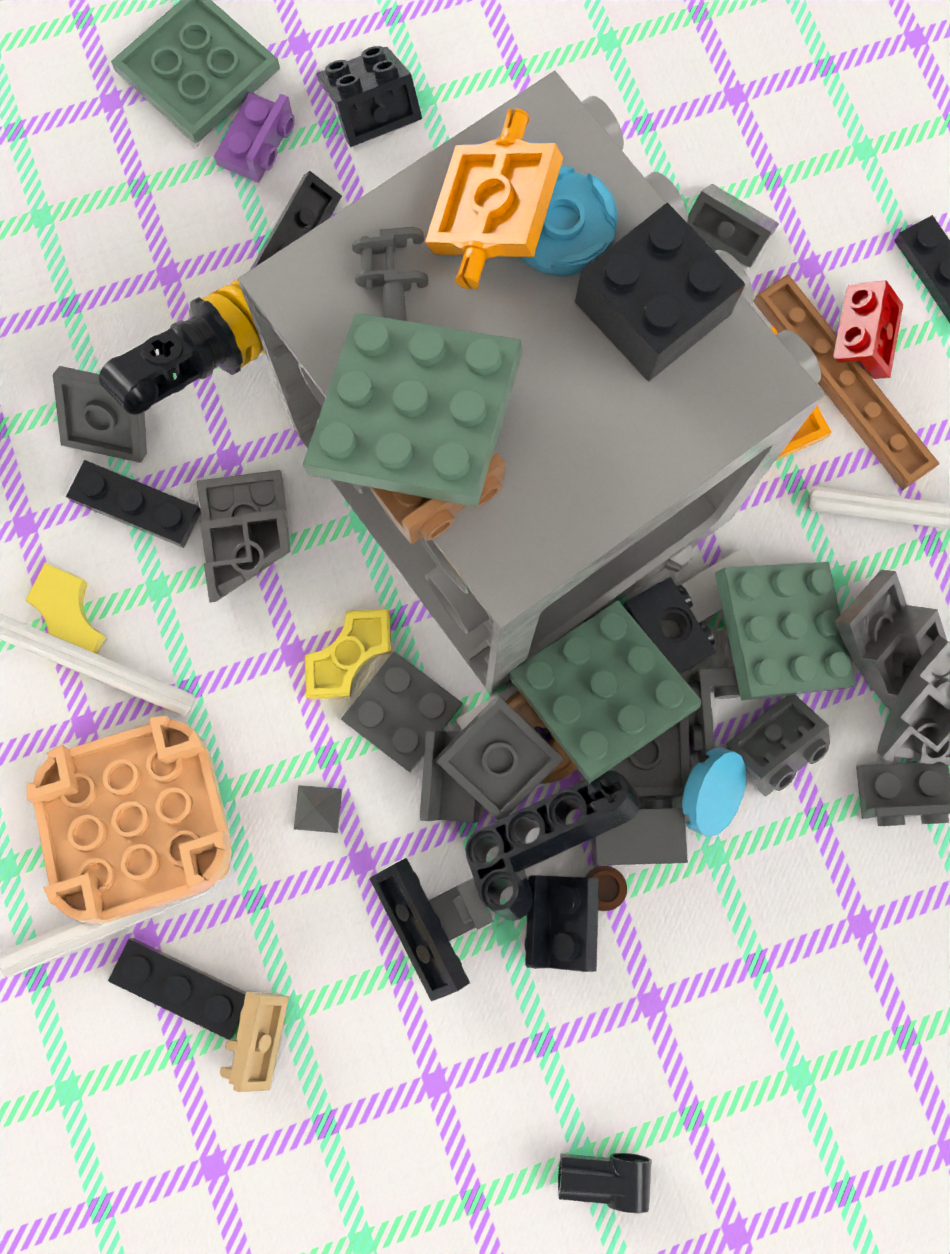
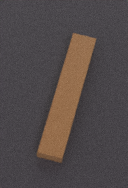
[753,274,940,491]

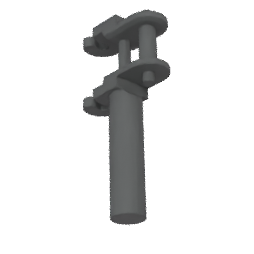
[352,227,428,321]

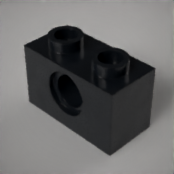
[623,577,716,675]

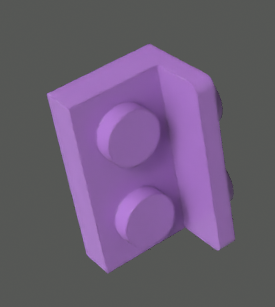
[214,92,295,183]

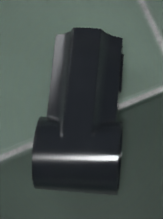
[558,1153,652,1213]

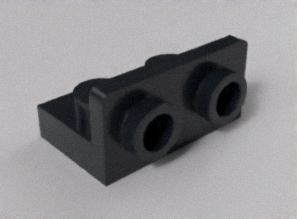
[524,875,599,972]

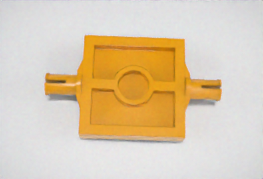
[425,108,563,290]

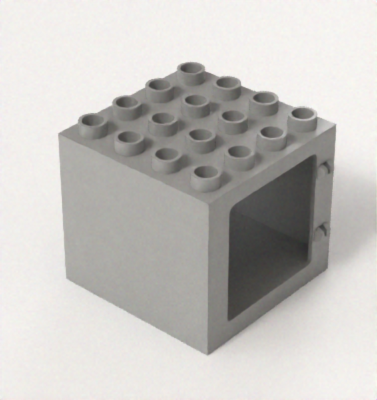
[238,70,825,695]

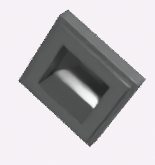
[294,785,342,833]

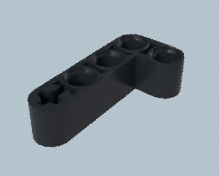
[465,770,640,921]

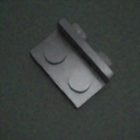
[726,695,830,797]
[856,762,950,826]

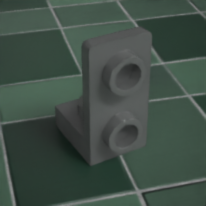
[687,668,740,761]
[429,878,494,941]

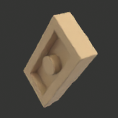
[220,992,289,1092]

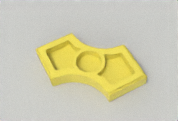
[25,563,106,654]
[305,609,392,700]

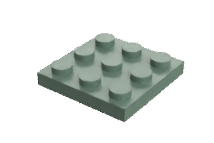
[111,0,280,144]
[303,313,523,507]
[715,562,857,701]
[509,601,701,783]

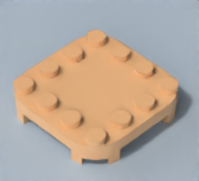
[27,716,232,924]

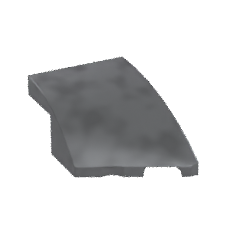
[196,470,290,603]
[835,569,947,711]
[877,635,950,766]

